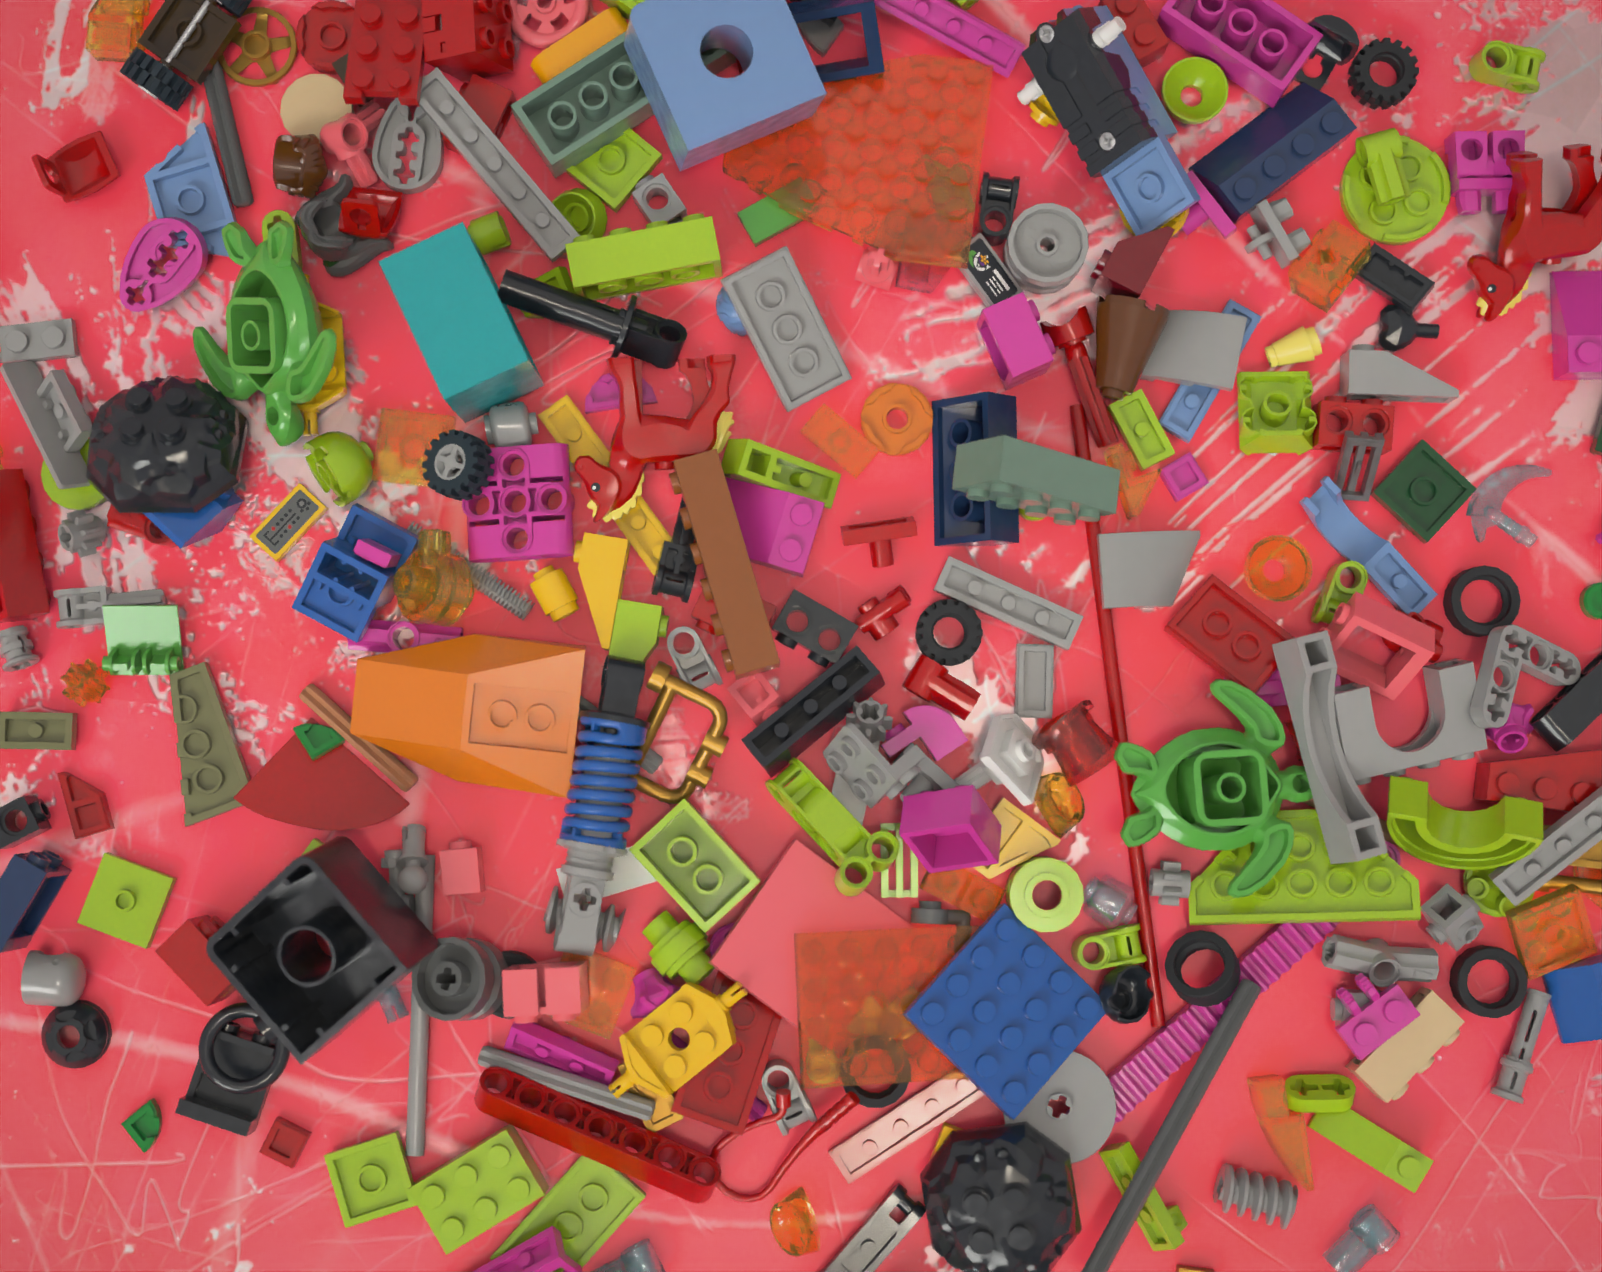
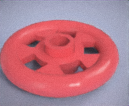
[510,0,589,48]

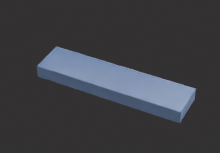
[1159,299,1261,444]

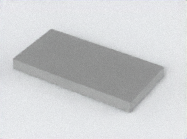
[720,246,852,412]

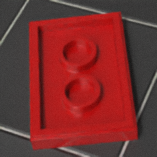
[1164,574,1295,694]

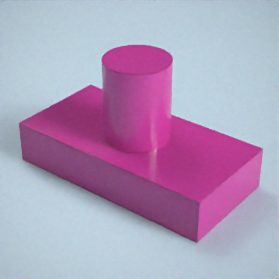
[1181,170,1237,240]

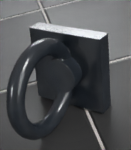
[198,1002,290,1094]

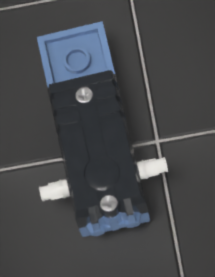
[1017,4,1201,236]

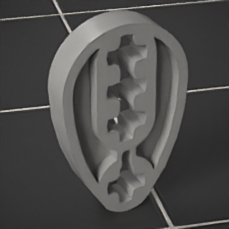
[372,97,444,194]

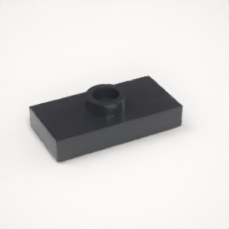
[1351,243,1435,315]

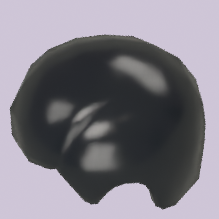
[1099,965,1154,1024]

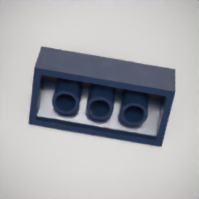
[1188,82,1357,224]
[932,392,1019,547]

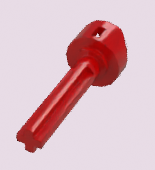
[1040,306,1118,448]

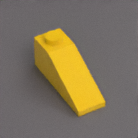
[573,532,631,651]

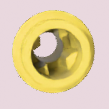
[1264,326,1322,368]

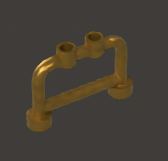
[627,661,729,804]

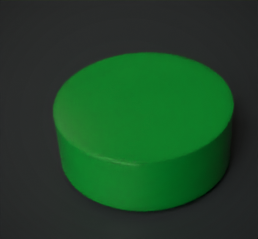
[1579,582,1602,620]

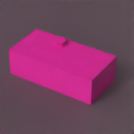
[1157,0,1324,108]

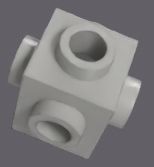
[1421,883,1484,951]

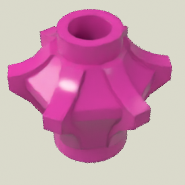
[1485,703,1534,753]
[630,968,681,1019]

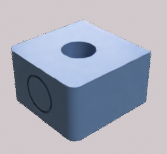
[624,0,827,171]

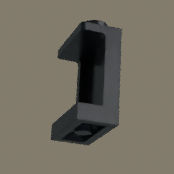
[175,1021,275,1137]

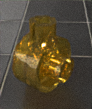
[393,529,474,627]

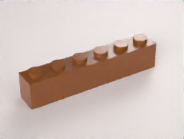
[669,449,780,680]

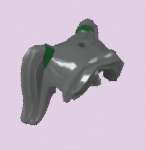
[295,174,394,277]

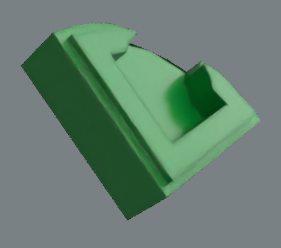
[293,723,345,761]
[121,1098,162,1153]

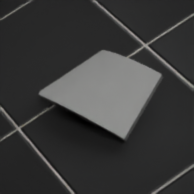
[1140,310,1247,391]
[1097,530,1201,609]

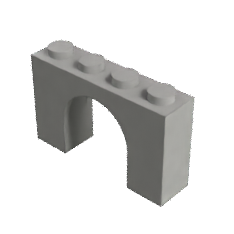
[1334,658,1488,785]

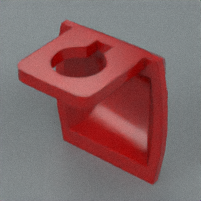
[32,131,121,203]
[338,187,403,240]

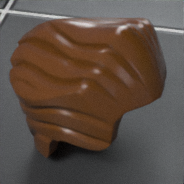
[273,134,328,199]

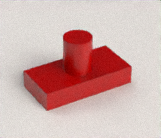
[840,516,918,568]

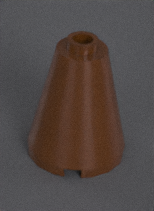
[1096,294,1170,401]

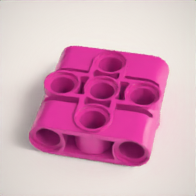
[462,443,575,563]

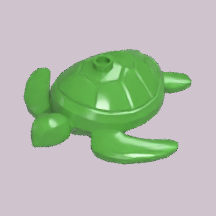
[193,221,336,446]
[1114,679,1313,899]

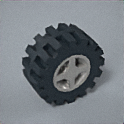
[422,430,494,501]

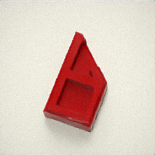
[57,772,115,839]

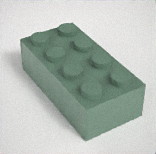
[952,435,1121,526]

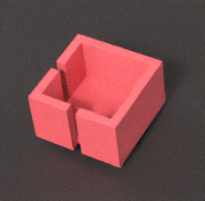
[502,961,589,1024]

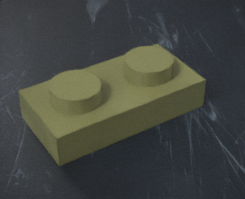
[0,711,78,750]

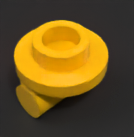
[1028,95,1060,127]

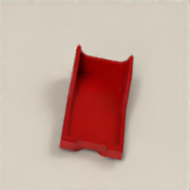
[343,0,424,106]

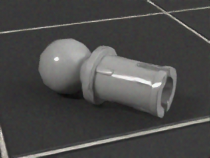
[398,824,429,894]

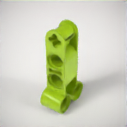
[765,757,900,897]

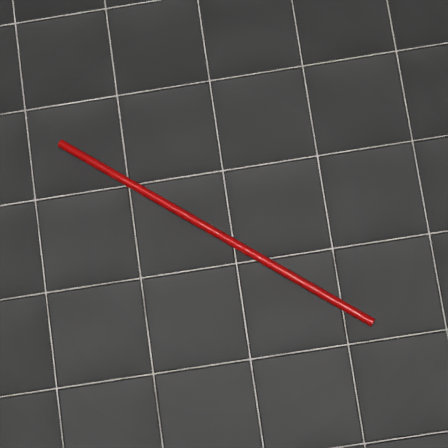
[1069,404,1166,1027]

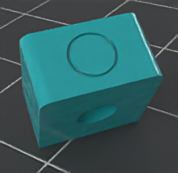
[378,222,545,423]

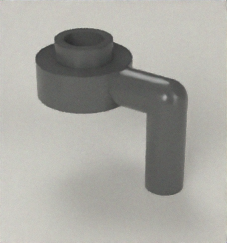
[911,901,971,955]

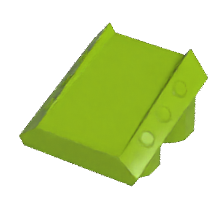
[1237,371,1317,456]

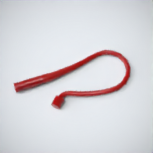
[710,1088,860,1203]

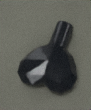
[1378,304,1440,352]

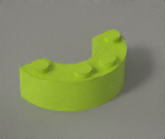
[1387,775,1544,870]

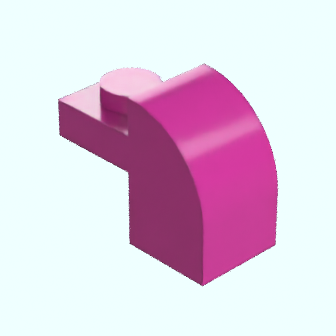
[880,705,968,761]

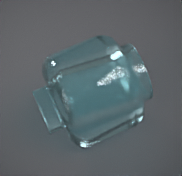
[1083,873,1138,929]

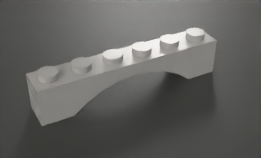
[1272,630,1388,864]

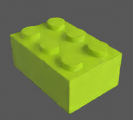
[629,798,761,933]
[408,1124,550,1255]

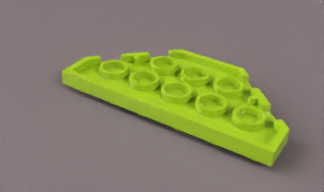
[1188,809,1421,925]

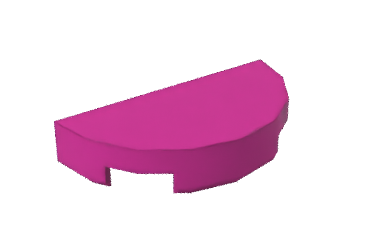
[585,373,658,414]

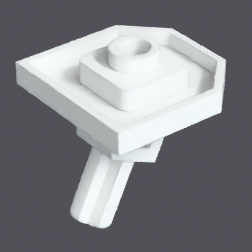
[955,714,1045,806]

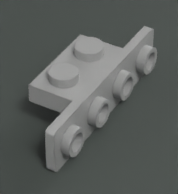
[0,361,92,489]

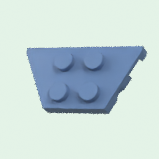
[144,123,237,257]

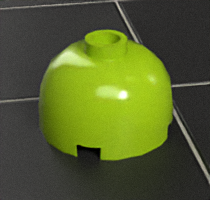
[303,431,374,507]

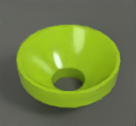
[1161,57,1229,125]

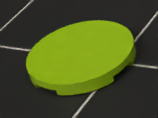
[1339,135,1451,245]

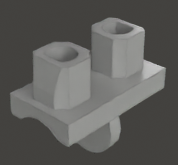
[1244,198,1311,269]

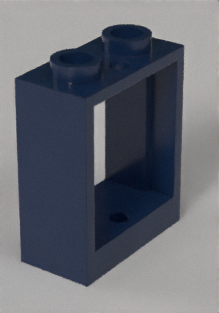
[787,0,885,83]
[0,849,72,953]

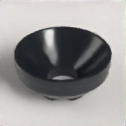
[41,999,112,1068]

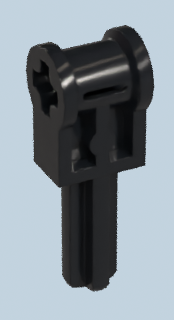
[651,498,697,603]

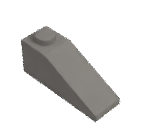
[1339,344,1459,404]

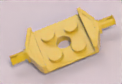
[608,981,748,1098]

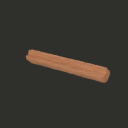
[299,683,418,792]

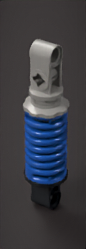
[553,655,651,957]

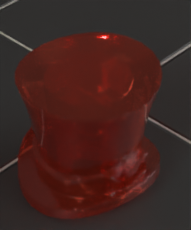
[1032,700,1119,788]

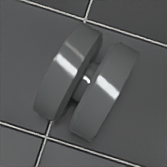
[411,937,509,1021]

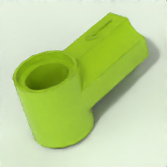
[1355,128,1411,206]

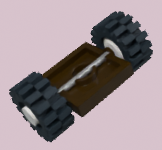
[119,0,252,111]

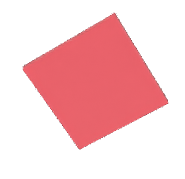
[708,839,913,1051]

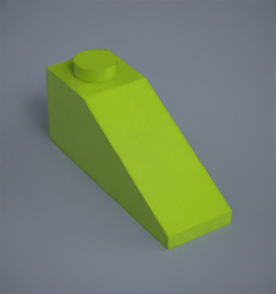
[721,439,841,509]
[609,599,669,663]
[1307,1109,1434,1194]

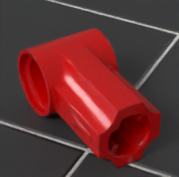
[107,505,178,548]
[902,654,981,721]

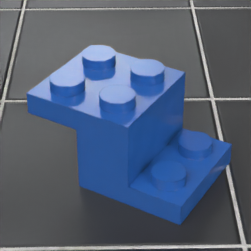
[291,503,422,643]

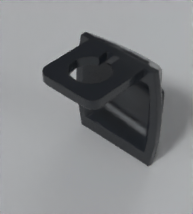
[1294,15,1360,91]

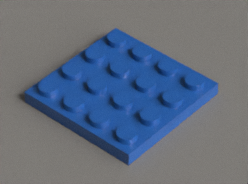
[902,903,1106,1120]

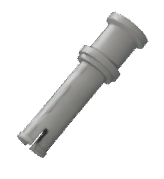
[1490,988,1552,1105]

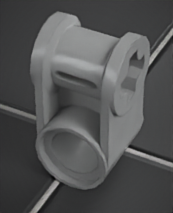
[667,626,724,690]
[761,1059,817,1136]

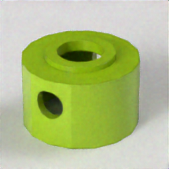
[1005,856,1084,932]

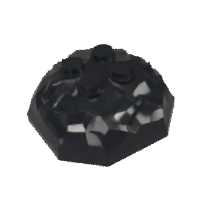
[86,376,248,513]
[920,1121,1082,1272]

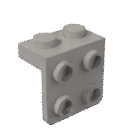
[823,722,926,809]

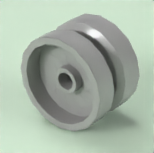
[1003,203,1089,294]

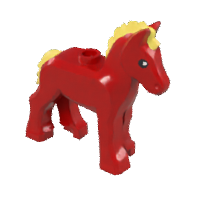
[1467,144,1602,322]
[574,354,736,523]

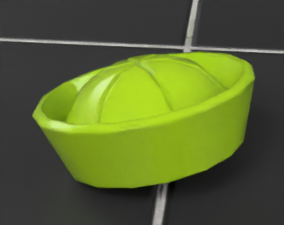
[552,188,607,238]

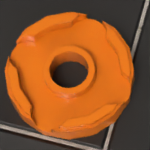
[861,383,933,456]

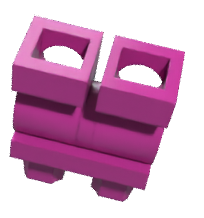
[1444,130,1525,215]

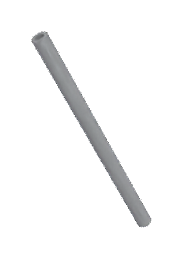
[405,855,435,1157]

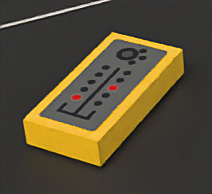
[249,483,329,562]

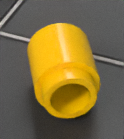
[530,565,580,623]

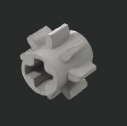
[58,509,106,557]
[846,697,893,743]
[1149,860,1191,906]

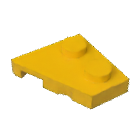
[973,797,1061,879]

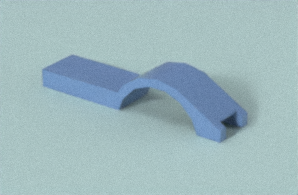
[1299,476,1438,614]

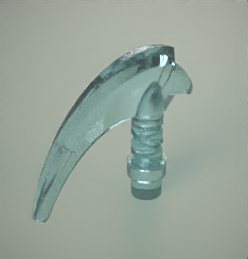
[1466,465,1552,548]

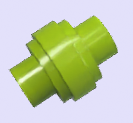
[642,910,715,985]

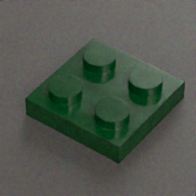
[1370,439,1477,544]

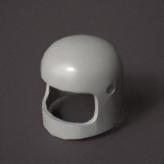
[21,950,86,1007]

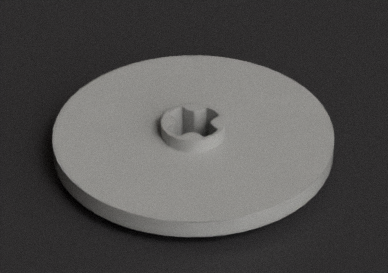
[1003,1052,1116,1164]

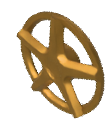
[219,7,298,87]

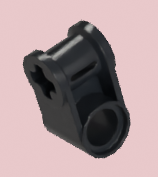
[976,171,1020,246]

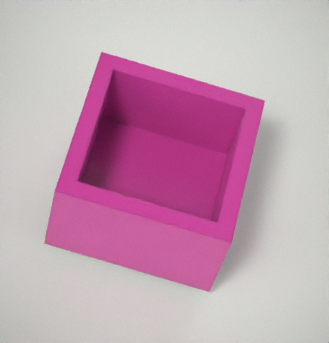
[976,292,1056,390]
[899,785,1002,873]

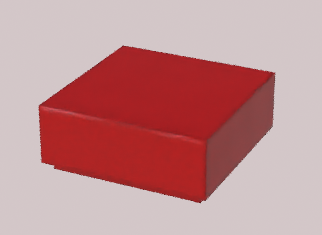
[259,1116,312,1169]

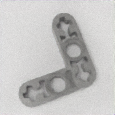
[1470,624,1581,729]

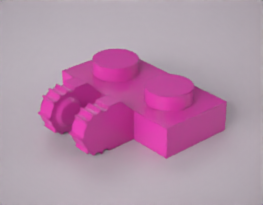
[1334,973,1421,1060]

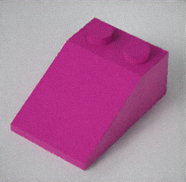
[1549,271,1602,380]
[725,477,825,578]

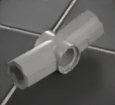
[1321,934,1439,987]

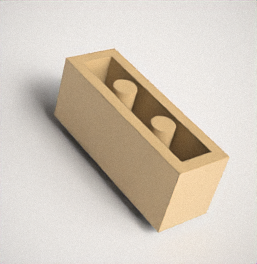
[1345,987,1465,1103]

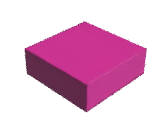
[1157,452,1209,503]
[353,538,402,568]

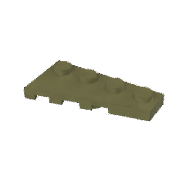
[169,662,251,827]

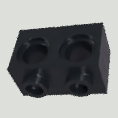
[772,589,858,668]

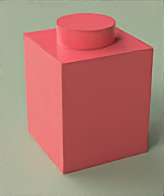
[439,840,486,896]

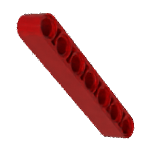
[474,1066,722,1204]

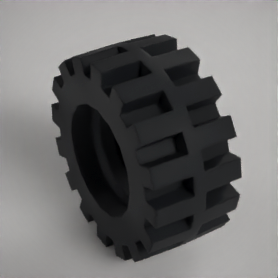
[1347,38,1419,110]
[915,599,983,666]

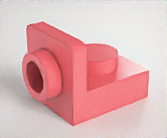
[727,673,786,726]

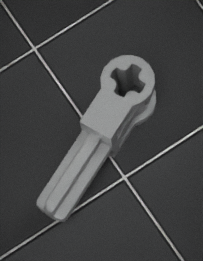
[53,586,166,629]

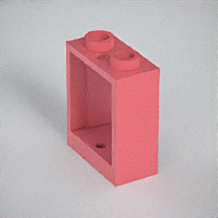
[1317,591,1435,701]

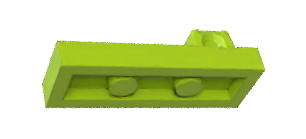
[1098,1141,1188,1251]

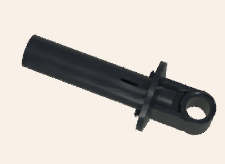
[498,269,687,369]

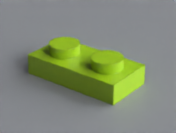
[1107,388,1176,472]

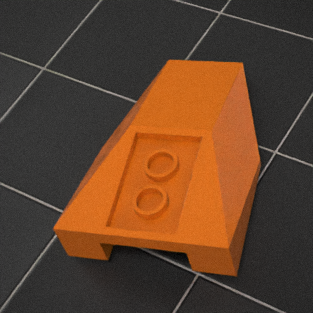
[350,634,586,798]

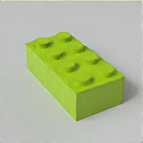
[565,213,723,301]

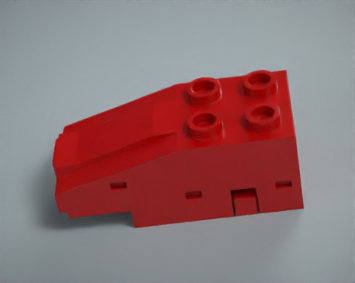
[421,0,515,82]

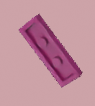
[504,1022,619,1085]

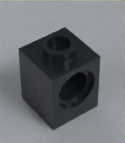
[0,795,52,849]

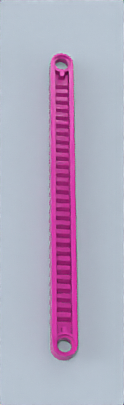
[1065,841,1401,1129]

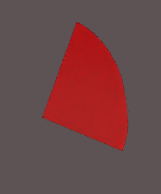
[233,717,410,831]

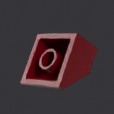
[1090,226,1175,298]

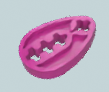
[119,217,208,312]

